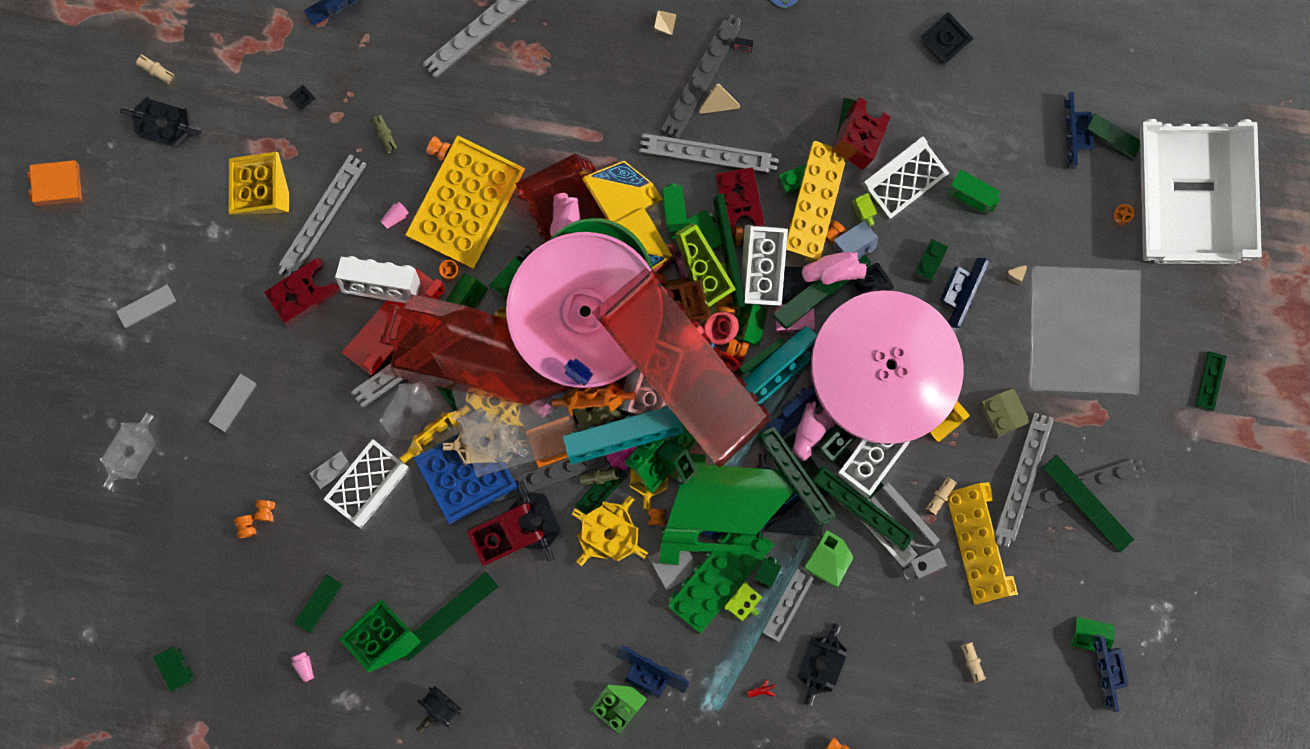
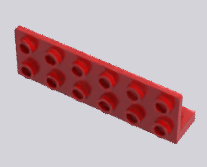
[342,268,445,376]

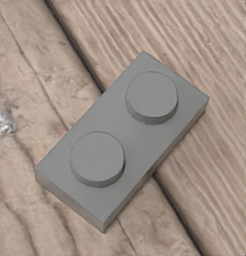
[309,451,351,490]

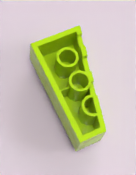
[675,223,736,307]

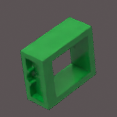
[947,169,1001,215]
[662,183,687,240]

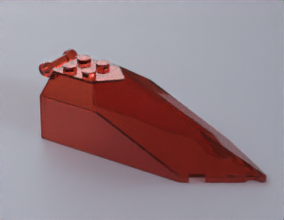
[379,294,574,406]

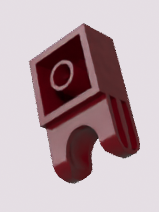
[831,96,891,170]
[715,167,765,239]
[264,258,340,327]
[466,502,544,566]

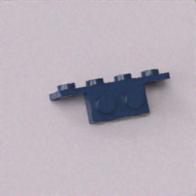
[304,0,359,26]
[1064,91,1094,169]
[940,258,989,328]
[767,385,821,438]
[1093,634,1129,712]
[616,645,690,699]

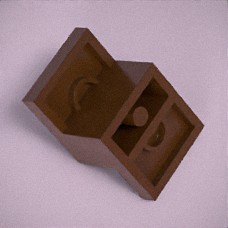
[658,277,711,324]

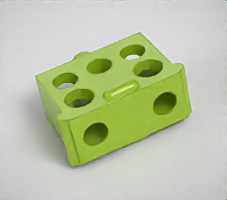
[851,193,877,226]
[723,582,763,621]

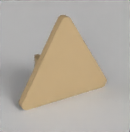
[699,84,740,114]

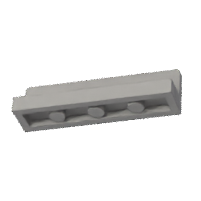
[870,482,940,556]

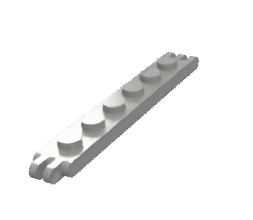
[423,0,529,78]
[638,133,779,173]
[278,154,367,278]
[351,314,473,408]
[995,413,1054,548]

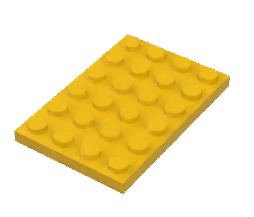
[406,135,525,270]

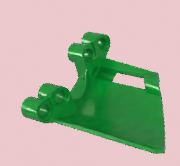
[659,453,794,565]

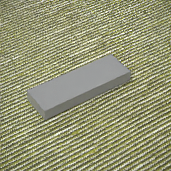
[116,285,177,329]
[209,374,257,433]

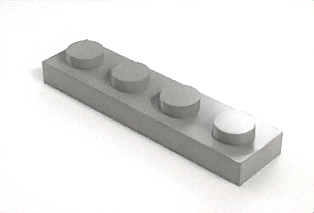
[762,565,815,642]

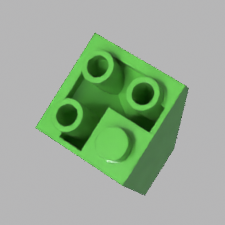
[803,530,853,589]
[589,685,647,734]

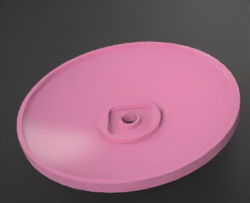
[506,232,663,388]
[811,291,964,444]

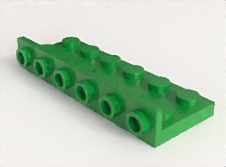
[625,379,726,494]
[667,533,775,634]

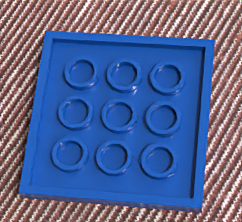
[414,421,518,525]

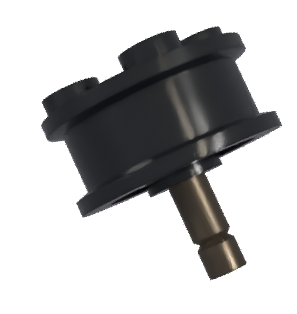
[416,686,462,734]

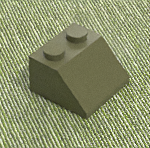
[979,388,1031,439]

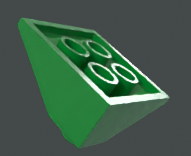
[339,599,421,673]

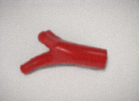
[747,679,776,698]

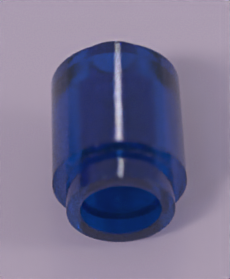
[564,358,594,386]

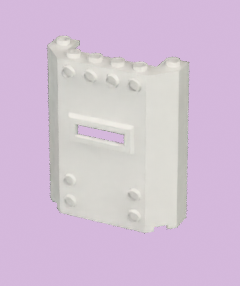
[1140,119,1262,264]

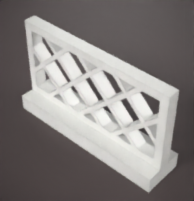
[861,136,949,219]
[324,439,409,529]

